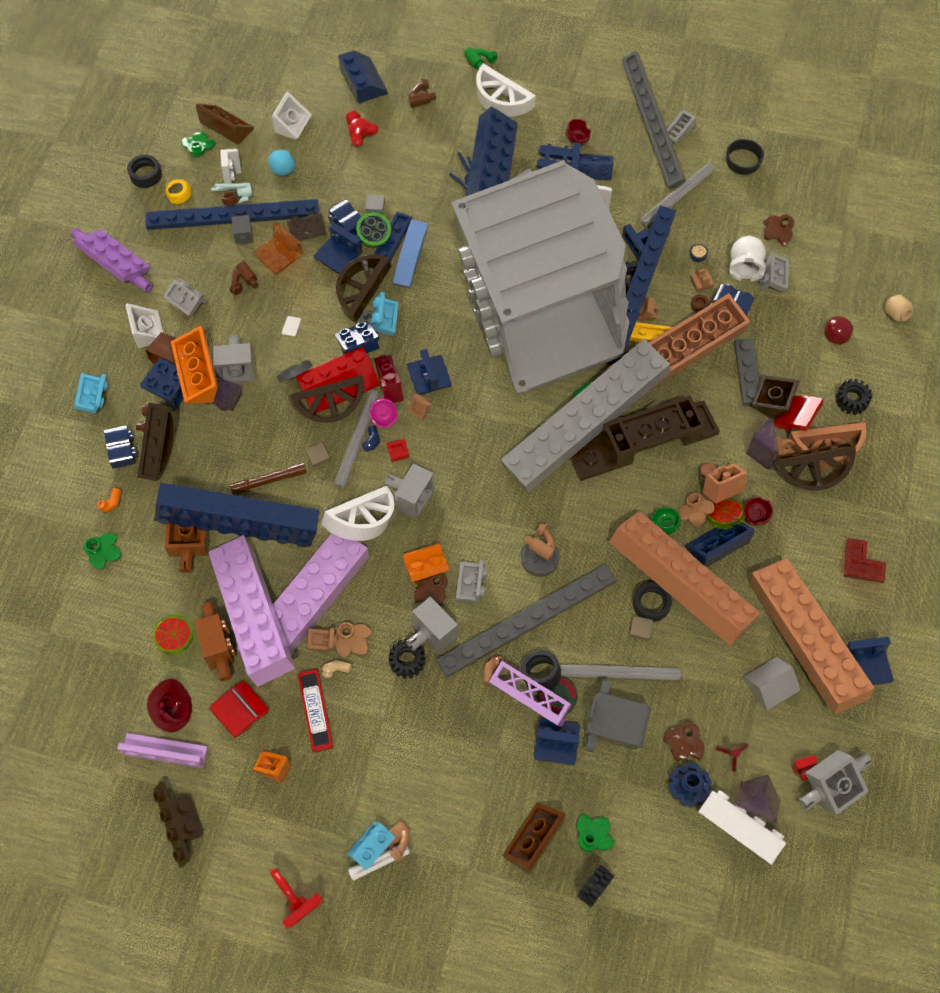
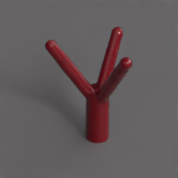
[715,744,749,772]

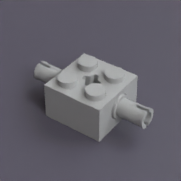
[799,750,873,815]

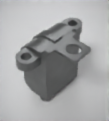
[586,680,652,753]

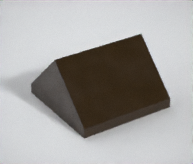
[752,375,800,420]

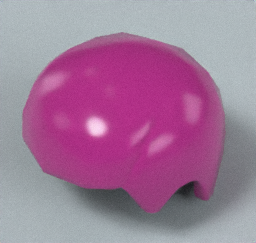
[369,398,398,428]

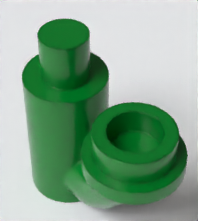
[463,47,498,69]

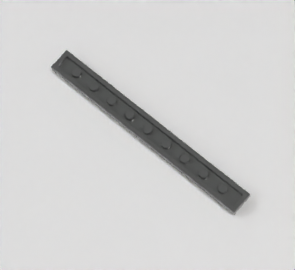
[622,50,686,189]
[436,564,617,678]

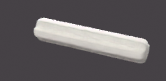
[348,845,410,880]

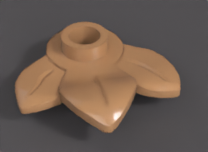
[678,493,714,527]
[336,622,372,658]

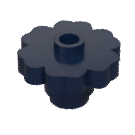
[668,763,712,808]

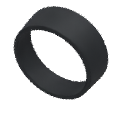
[726,139,764,175]

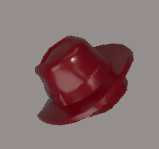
[147,679,192,733]

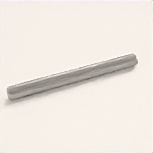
[640,162,715,227]
[334,389,379,488]
[560,665,681,680]

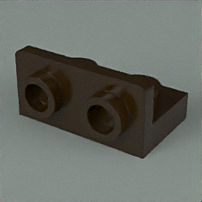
[287,212,327,243]

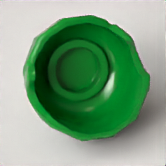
[651,507,681,535]

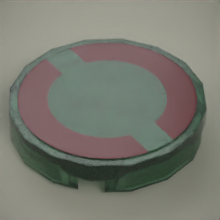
[537,676,578,715]

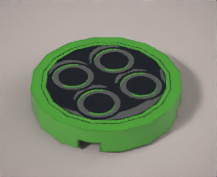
[356,212,391,248]

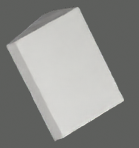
[271,92,312,140]
[125,303,163,348]

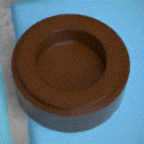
[221,192,240,206]
[690,295,709,313]

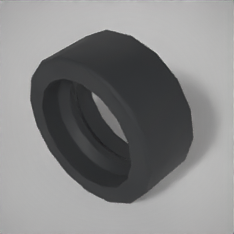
[127,155,162,188]
[633,582,672,622]
[521,650,561,691]

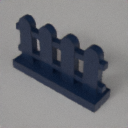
[537,142,581,170]

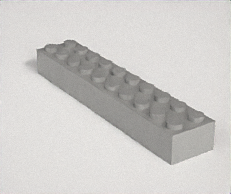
[501,339,670,493]

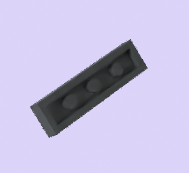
[734,339,760,406]

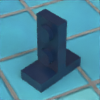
[622,224,670,261]

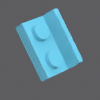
[346,821,395,870]

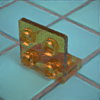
[254,222,303,275]

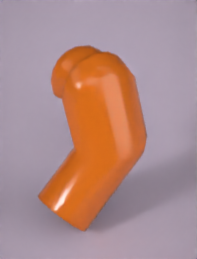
[97,488,122,513]

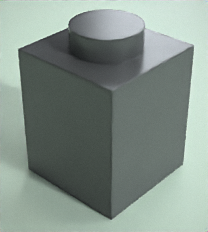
[232,215,253,244]

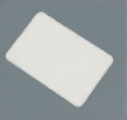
[282,316,301,336]

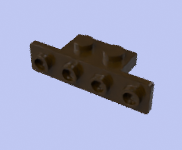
[153,781,203,868]

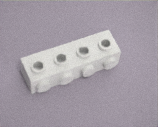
[699,790,786,865]

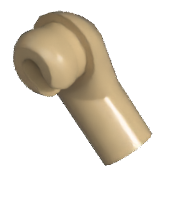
[322,660,352,678]

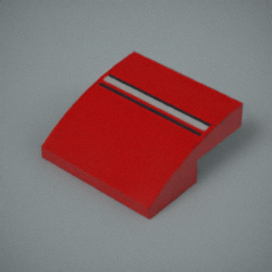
[773,396,823,431]
[209,680,269,739]

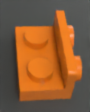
[403,543,449,582]

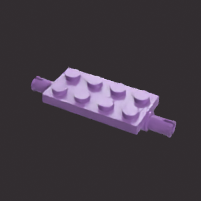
[71,227,153,293]

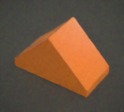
[252,751,291,784]

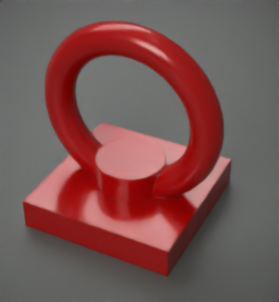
[270,868,324,930]

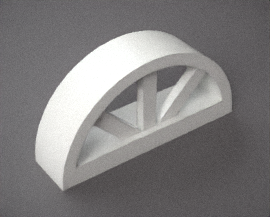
[476,64,536,117]
[321,486,394,541]

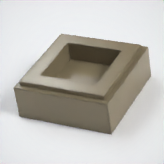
[305,443,331,468]
[629,616,653,641]

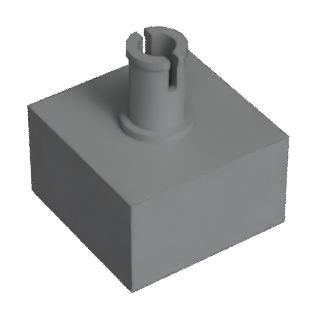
[213,335,256,384]
[385,464,435,520]
[406,597,458,655]

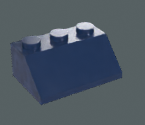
[338,50,388,104]

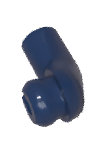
[362,426,380,452]

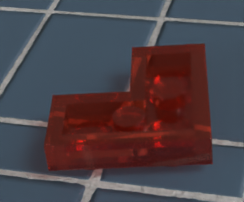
[843,538,886,583]

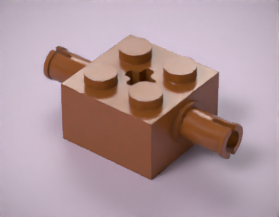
[165,523,210,573]
[194,602,236,682]

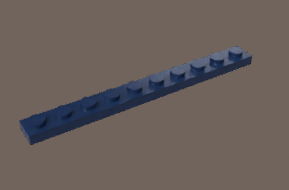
[145,199,319,230]
[606,205,677,365]

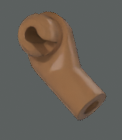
[483,656,504,684]

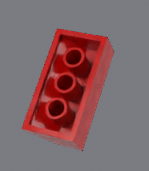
[296,346,380,415]

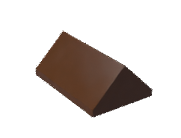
[196,104,254,145]
[502,803,566,875]

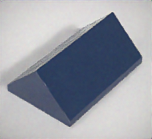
[685,519,755,567]

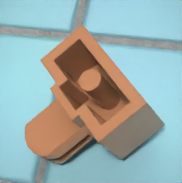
[700,463,747,503]

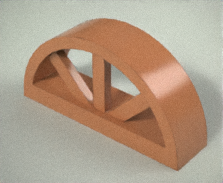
[788,422,866,469]

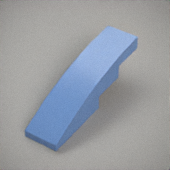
[393,220,429,288]

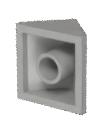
[743,657,800,711]

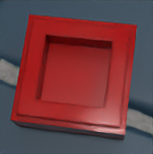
[386,439,410,462]

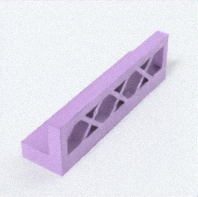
[489,661,571,727]
[117,733,209,769]

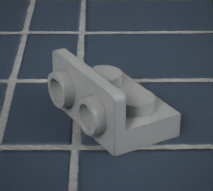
[759,252,789,293]
[163,279,207,317]

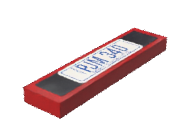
[297,669,333,753]

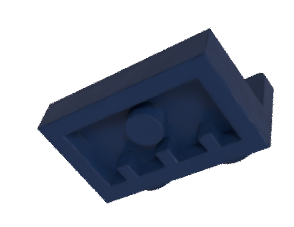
[578,154,613,180]

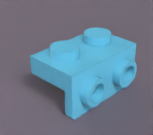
[371,292,399,336]
[73,373,107,414]

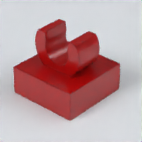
[791,755,818,781]

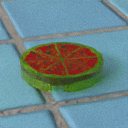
[706,498,745,529]
[153,615,194,655]

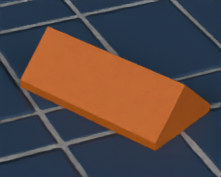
[171,325,218,404]

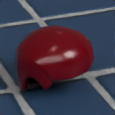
[566,118,591,145]
[824,316,853,344]
[742,497,773,526]

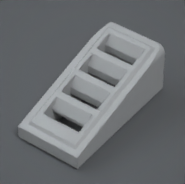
[667,109,697,144]

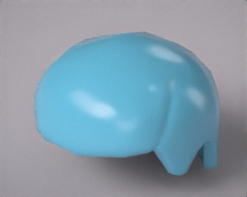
[268,150,296,177]

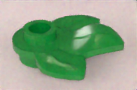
[182,132,216,157]
[84,533,121,570]
[576,814,615,852]

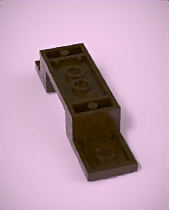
[570,395,720,481]

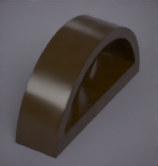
[336,254,392,323]
[288,375,364,423]
[137,402,175,481]
[775,441,856,491]

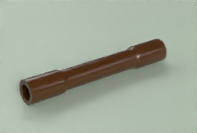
[230,463,306,495]

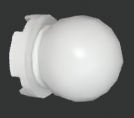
[729,235,766,282]

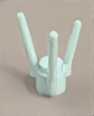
[211,183,252,206]

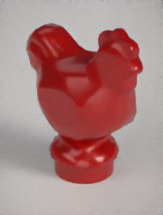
[345,111,379,146]

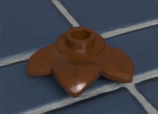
[763,215,794,246]
[414,573,448,606]
[664,722,704,761]

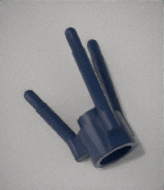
[449,152,472,190]

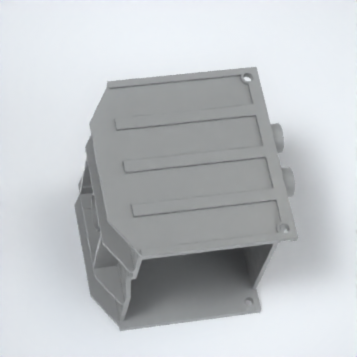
[451,160,630,395]

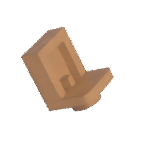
[306,628,337,652]

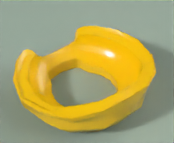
[165,179,192,204]

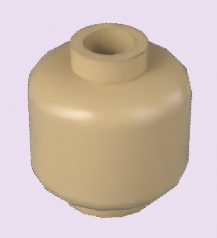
[885,295,913,322]

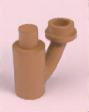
[524,523,556,561]
[383,821,410,863]

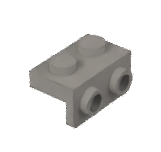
[456,560,487,603]

